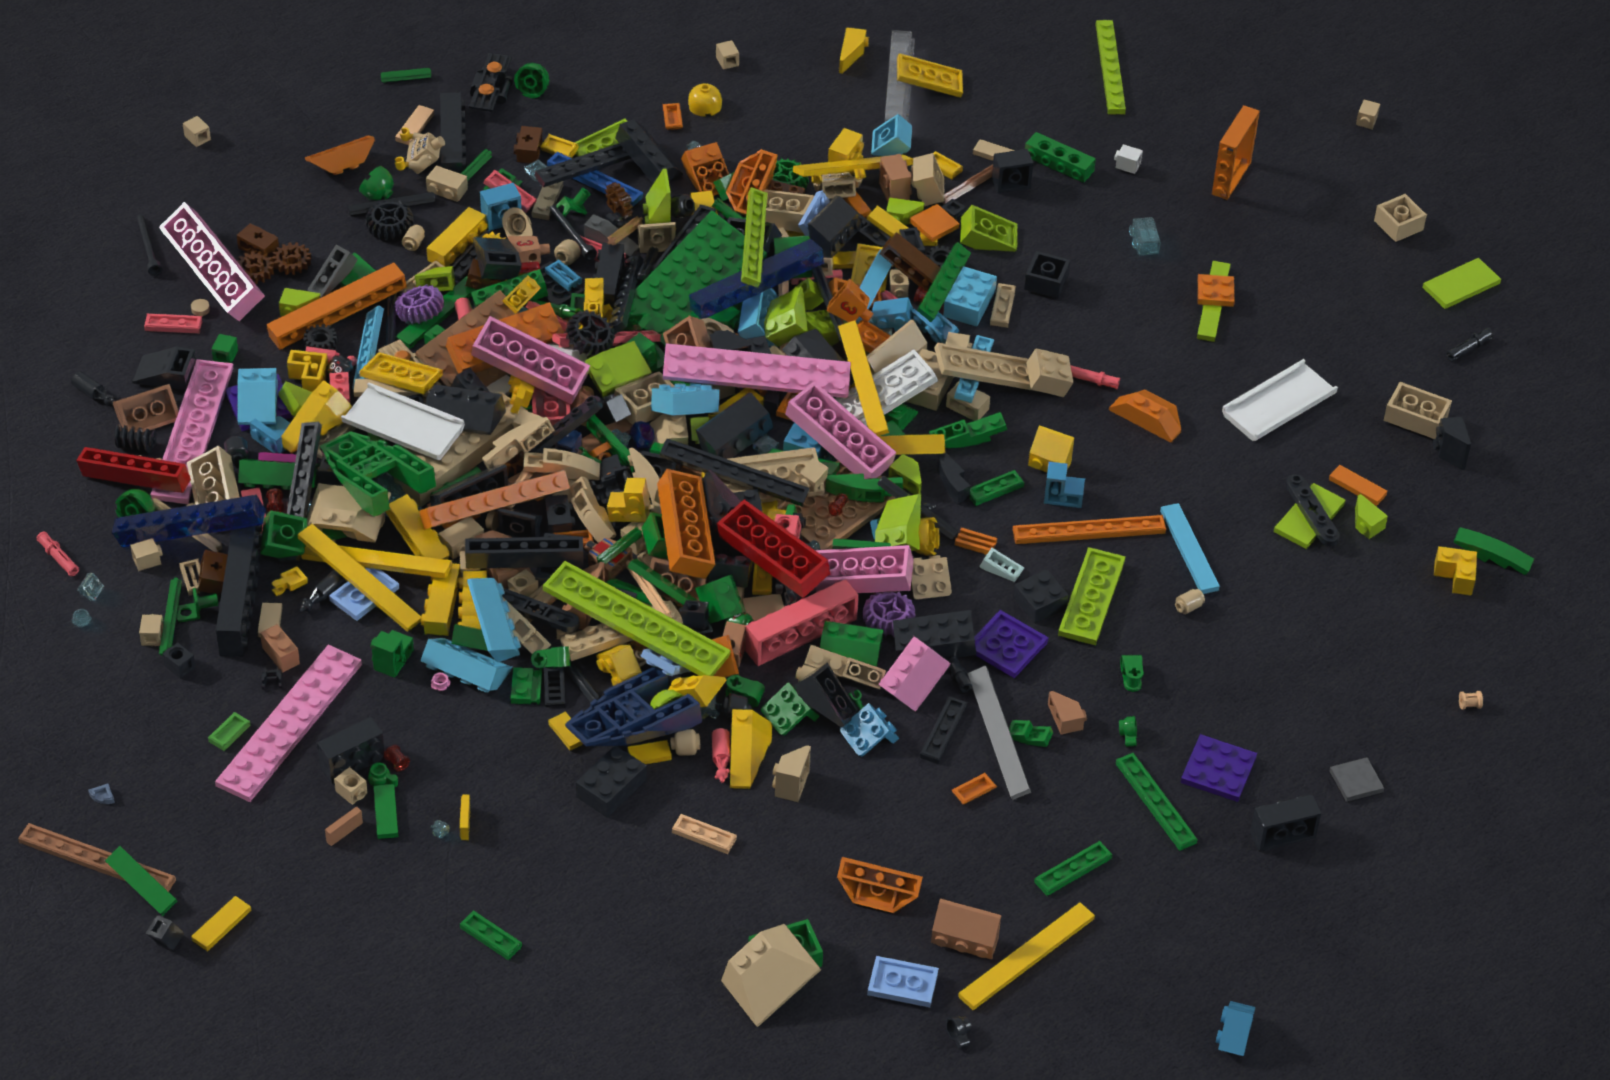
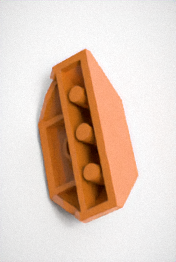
[305,135,375,175]
[726,149,778,215]
[1109,390,1181,443]
[837,857,923,913]

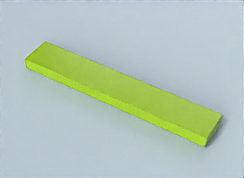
[1197,261,1230,342]

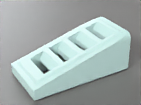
[980,548,1024,582]

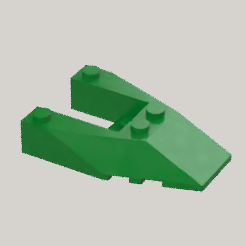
[319,431,436,517]

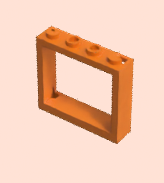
[1212,105,1260,200]

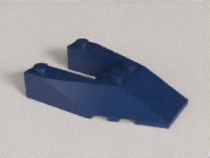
[565,666,702,747]

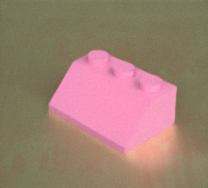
[879,637,951,712]

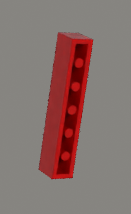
[76,447,191,493]

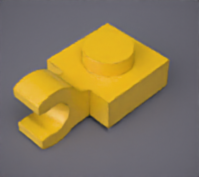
[272,567,308,596]

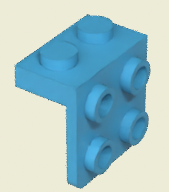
[911,309,959,344]
[250,416,290,453]
[840,703,899,757]

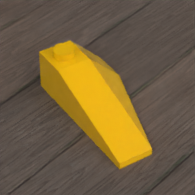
[281,380,352,454]
[730,709,772,789]

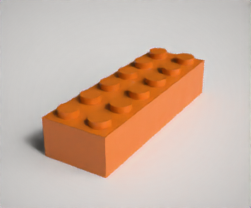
[446,302,564,374]
[657,469,715,579]

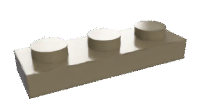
[532,181,563,220]

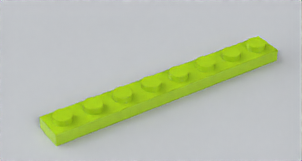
[1096,20,1126,114]
[741,187,767,288]

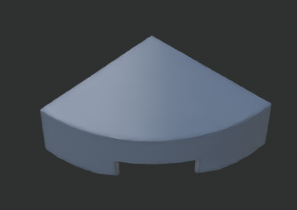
[88,784,115,804]

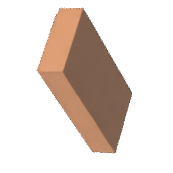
[325,807,363,846]

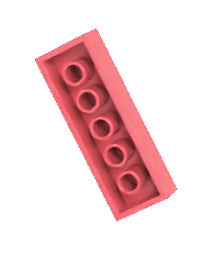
[745,579,858,666]

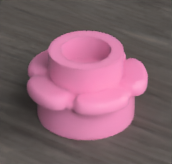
[431,673,450,691]

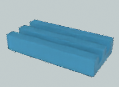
[545,260,582,291]

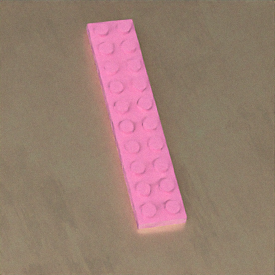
[662,344,851,398]
[150,359,234,504]
[215,645,362,802]

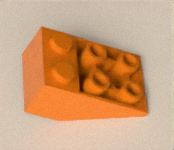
[681,142,729,196]

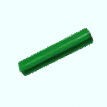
[381,68,431,82]
[460,149,492,181]
[597,527,642,565]

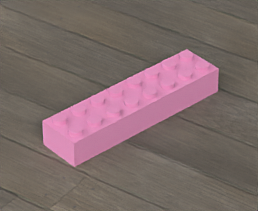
[159,202,265,321]

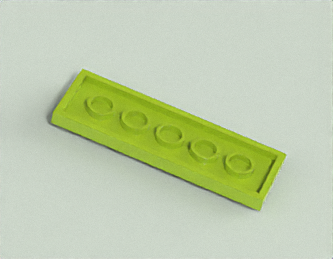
[1058,547,1125,645]

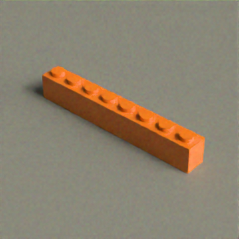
[267,263,407,350]
[419,470,570,530]

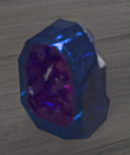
[630,421,655,449]

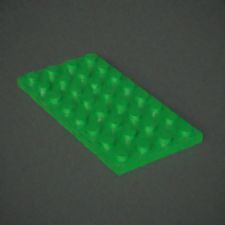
[630,210,767,348]

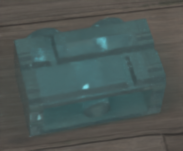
[1129,217,1161,255]

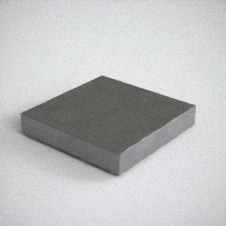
[1330,758,1384,802]

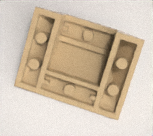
[307,483,391,542]
[721,924,821,1027]

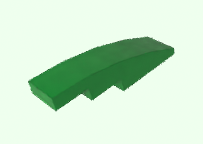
[1454,527,1534,575]

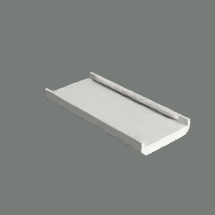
[835,349,938,426]
[1222,359,1338,441]
[341,382,465,460]

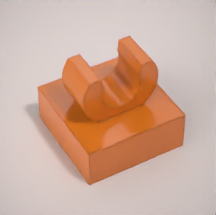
[589,441,612,460]

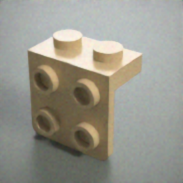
[911,555,952,600]

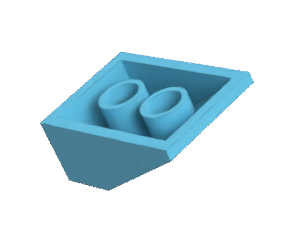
[238,368,278,425]

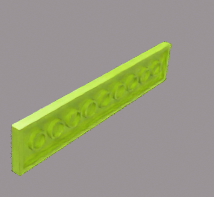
[543,561,731,676]

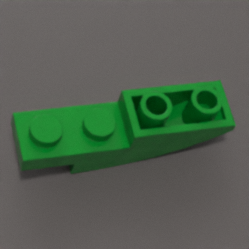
[929,412,1007,448]
[825,474,903,502]

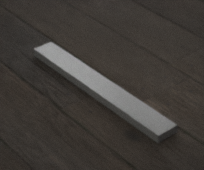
[967,666,1031,800]

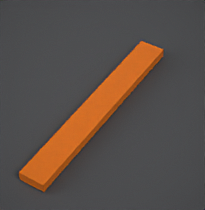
[1013,515,1166,544]

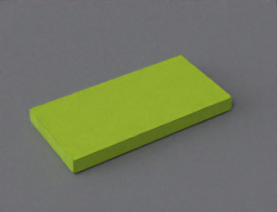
[574,119,627,157]
[1422,258,1501,309]
[1274,483,1346,549]

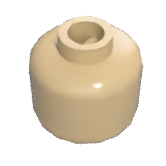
[554,239,581,266]
[671,729,700,756]

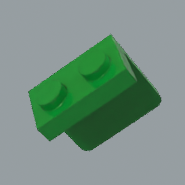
[761,682,820,736]

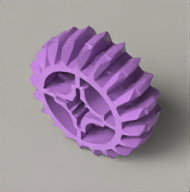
[395,285,444,324]
[863,591,915,638]

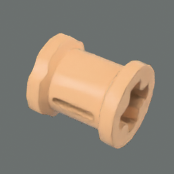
[1459,691,1483,709]

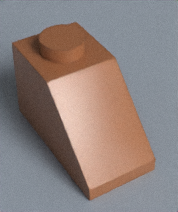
[1048,691,1087,734]

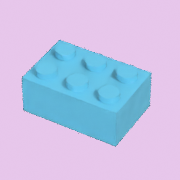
[943,266,997,327]
[651,383,719,415]

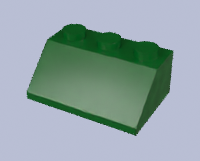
[820,621,883,667]

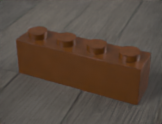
[879,232,941,292]

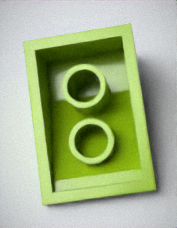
[643,169,671,224]
[960,205,1018,251]
[764,287,808,347]
[585,341,652,397]
[875,494,921,551]

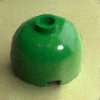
[514,63,550,98]
[359,166,394,201]
[115,489,155,528]

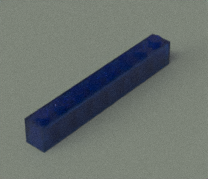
[689,239,824,319]
[112,495,266,547]

